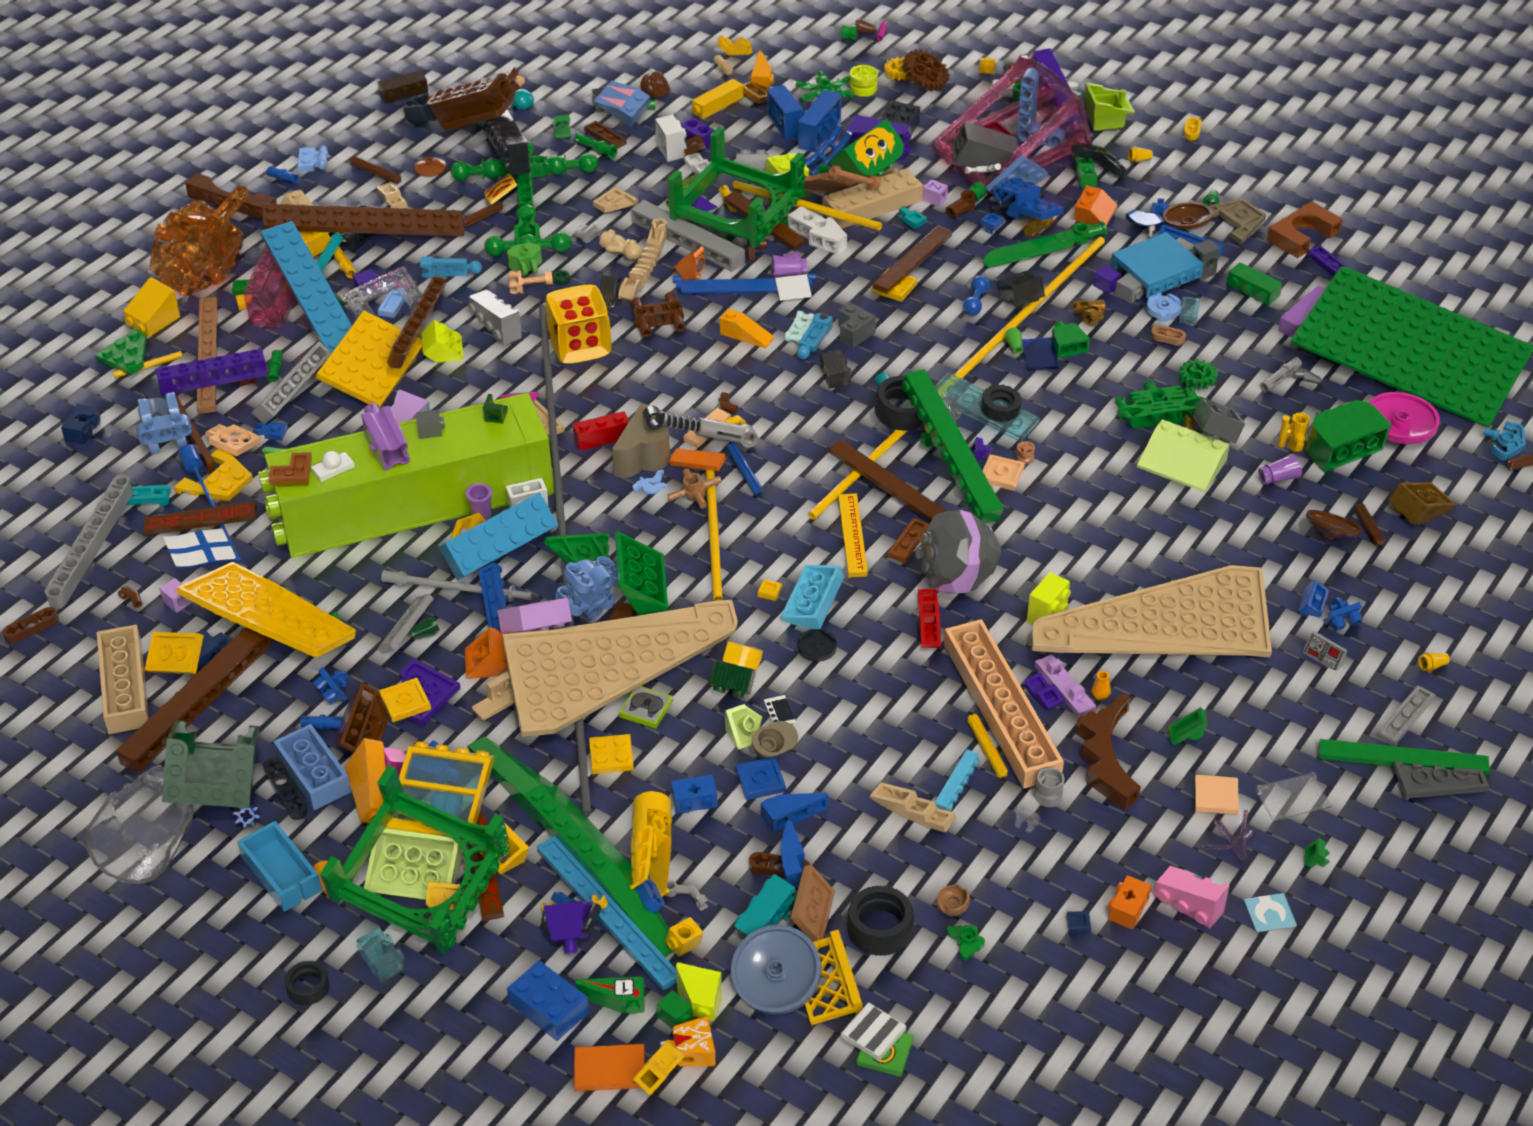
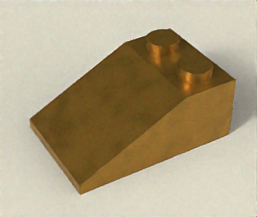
[1388,482,1457,524]

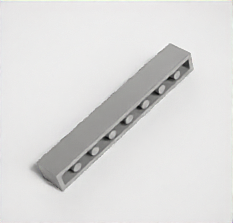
[631,200,745,272]

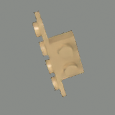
[472,671,515,721]

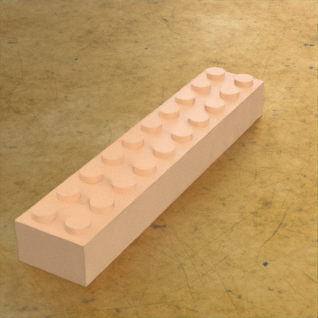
[944,619,1064,789]

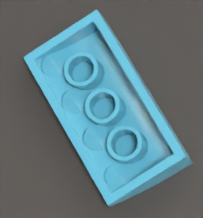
[781,565,844,629]

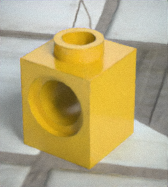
[666,917,704,957]

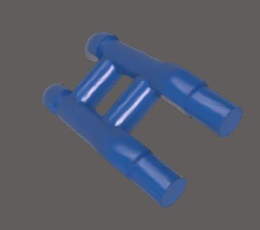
[805,123,852,176]

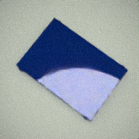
[1022,337,1059,371]

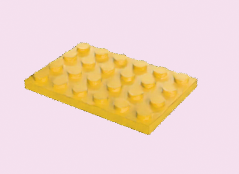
[316,311,423,409]

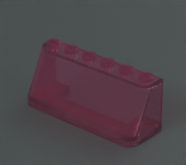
[244,245,296,327]

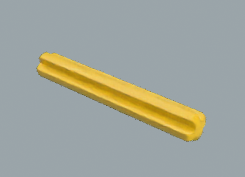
[967,714,1008,778]

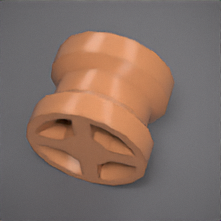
[1016,441,1035,464]

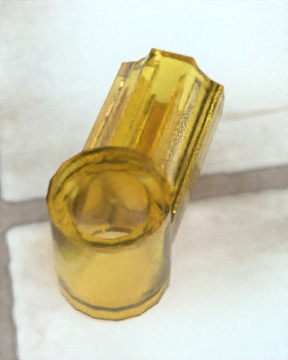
[1023,217,1054,238]

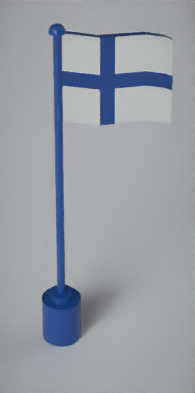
[163,444,242,568]

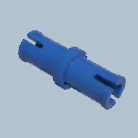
[266,166,299,184]
[301,714,343,731]

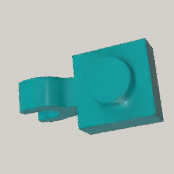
[898,206,927,229]

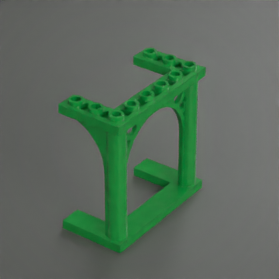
[668,126,806,248]
[320,765,510,954]

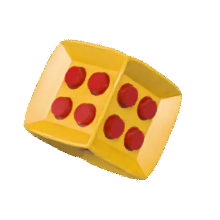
[545,285,611,364]

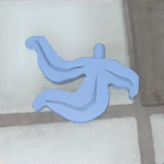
[632,470,667,494]

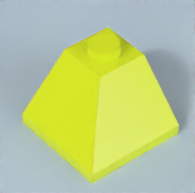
[676,962,722,1021]

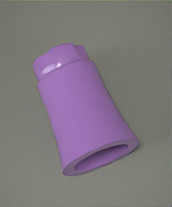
[771,255,807,278]
[1258,453,1302,485]
[466,483,492,521]

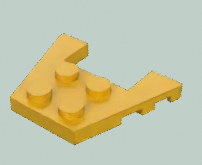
[174,448,253,501]

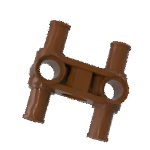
[631,292,686,337]

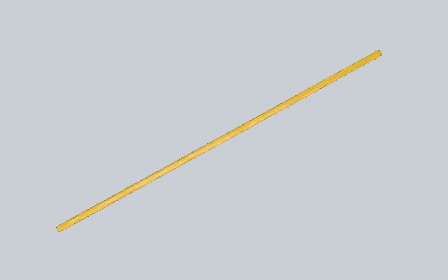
[808,237,1105,520]

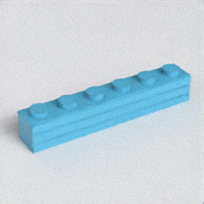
[935,749,980,811]

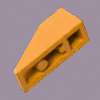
[751,51,774,88]
[720,308,774,349]

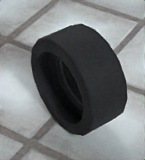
[285,961,330,1005]

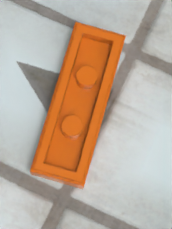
[669,448,726,471]

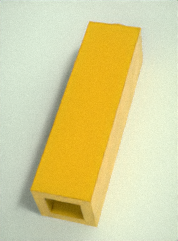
[692,79,744,119]

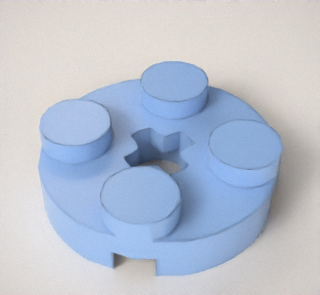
[1146,293,1181,322]

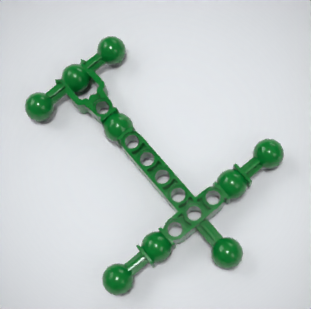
[450,139,598,257]

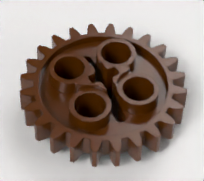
[902,49,950,92]

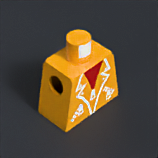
[660,1016,716,1067]

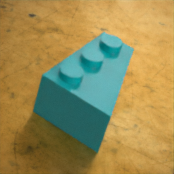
[734,874,797,938]

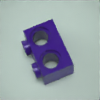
[680,118,715,148]

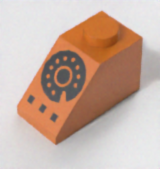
[674,246,705,280]

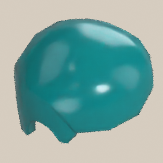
[511,89,534,110]

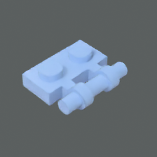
[298,146,328,172]

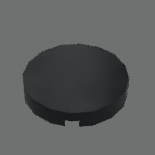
[797,629,837,662]

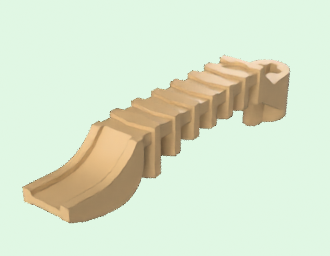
[618,218,667,301]

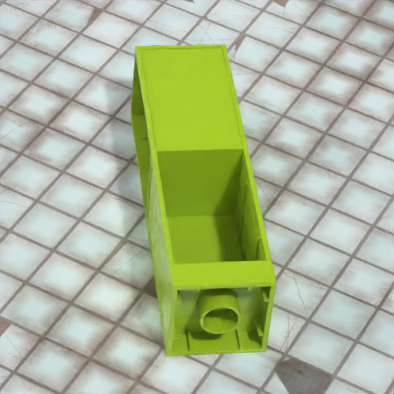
[258,393,554,558]

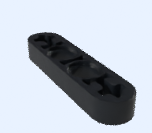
[263,758,308,820]

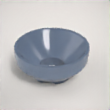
[138,398,170,421]

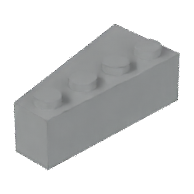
[468,289,522,345]

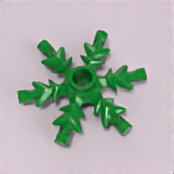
[796,70,855,103]

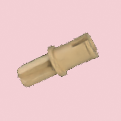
[713,55,733,75]

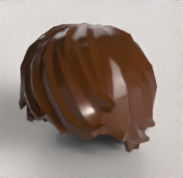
[640,72,671,99]

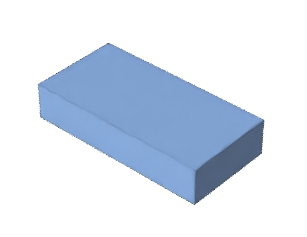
[378,290,407,318]

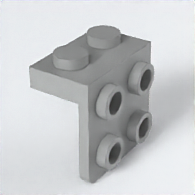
[736,149,769,171]

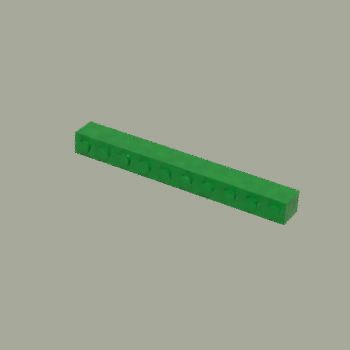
[902,369,1004,523]

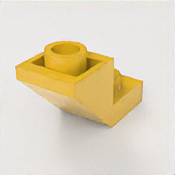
[717,35,752,55]

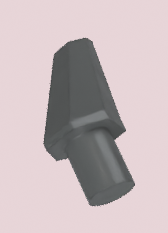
[1294,368,1322,385]

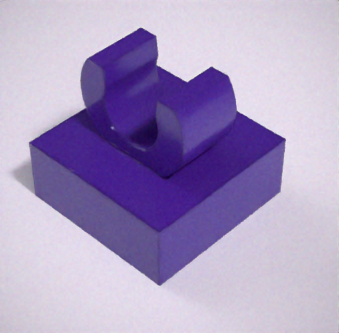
[970,437,991,462]

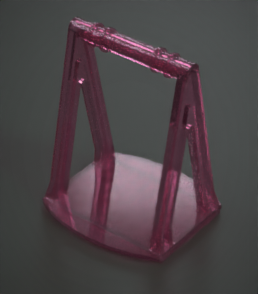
[932,54,1092,194]

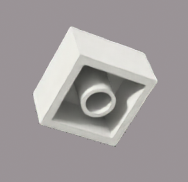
[655,115,687,162]

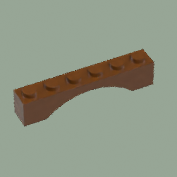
[185,173,277,220]

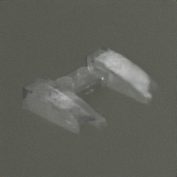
[343,266,422,319]

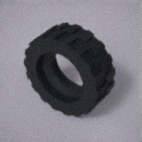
[981,384,1022,422]

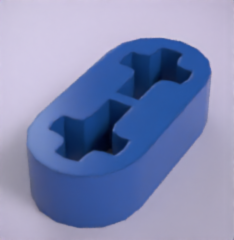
[635,878,665,913]

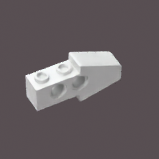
[788,207,847,254]

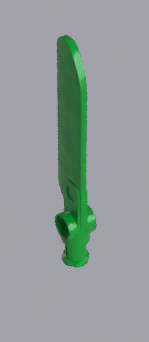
[983,221,1107,267]

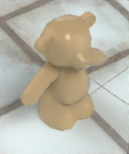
[599,229,644,261]

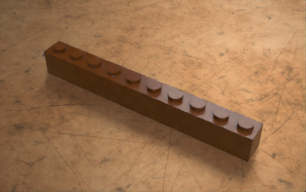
[116,627,272,774]

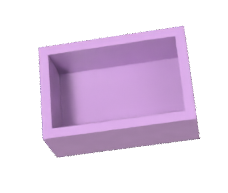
[497,598,572,634]

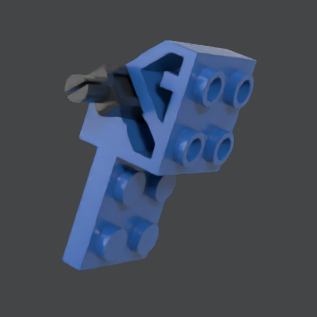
[988,178,1064,220]

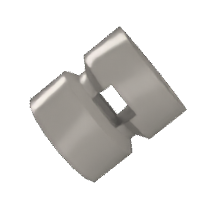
[1035,767,1065,807]

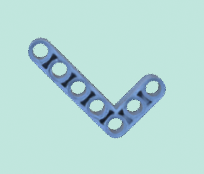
[1017,68,1065,148]

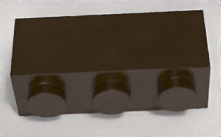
[377,70,428,104]

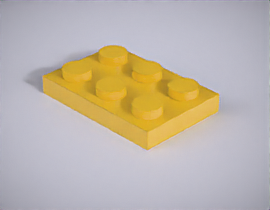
[145,632,204,674]

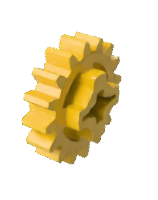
[885,57,910,81]

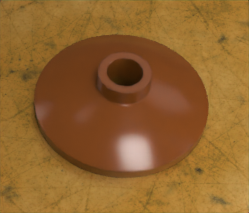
[414,157,446,177]

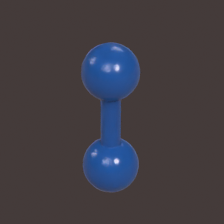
[963,275,990,316]

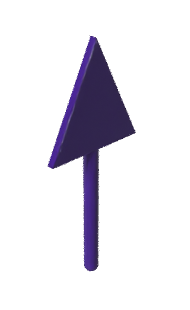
[666,196,718,212]

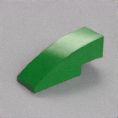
[1073,155,1097,187]

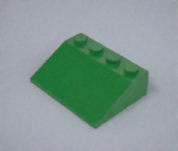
[615,531,668,615]

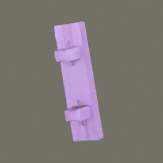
[1035,654,1096,719]

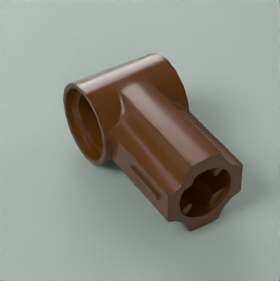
[946,190,975,219]

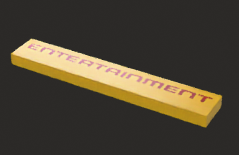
[838,493,868,578]

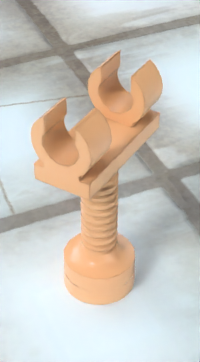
[508,270,553,294]

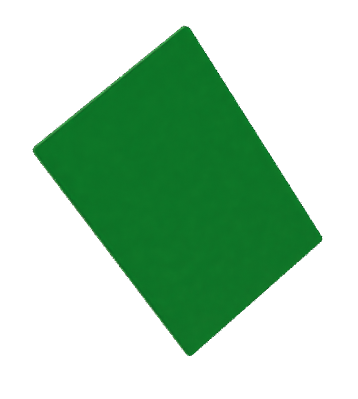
[1291,266,1533,427]

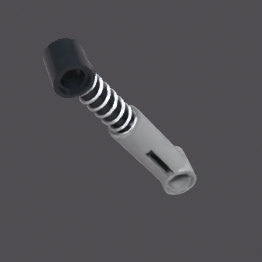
[643,406,758,448]

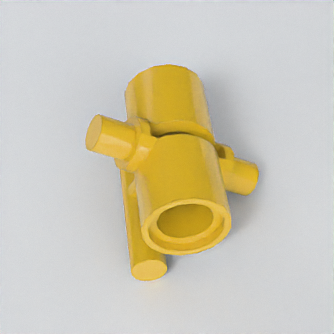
[1278,413,1310,451]

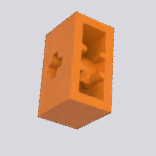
[1107,875,1152,930]

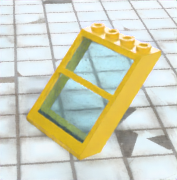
[386,741,495,841]

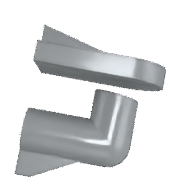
[574,224,600,243]

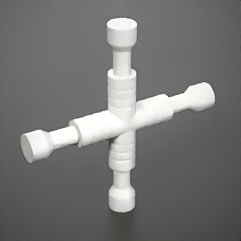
[965,164,1010,174]

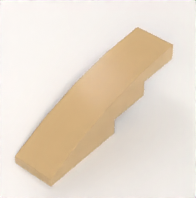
[376,183,409,209]
[870,783,956,833]

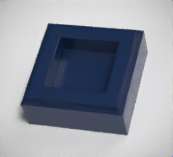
[1066,911,1091,934]

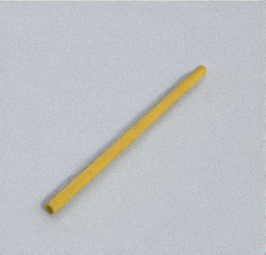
[733,180,882,231]
[705,470,723,601]

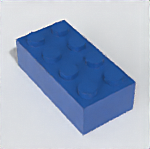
[797,90,841,153]

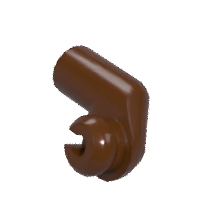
[718,392,738,414]
[118,586,143,608]

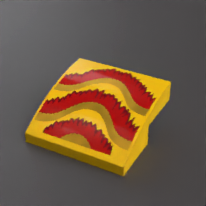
[484,173,517,205]

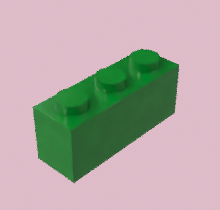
[1226,262,1283,306]

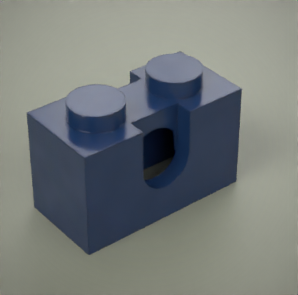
[61,404,101,444]

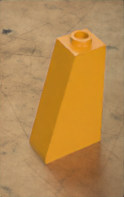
[345,738,385,823]

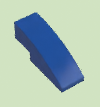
[781,820,805,887]

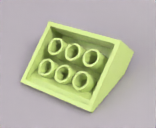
[1137,420,1230,493]
[364,828,463,900]

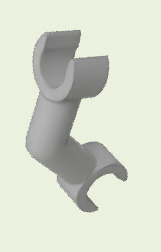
[666,881,708,911]

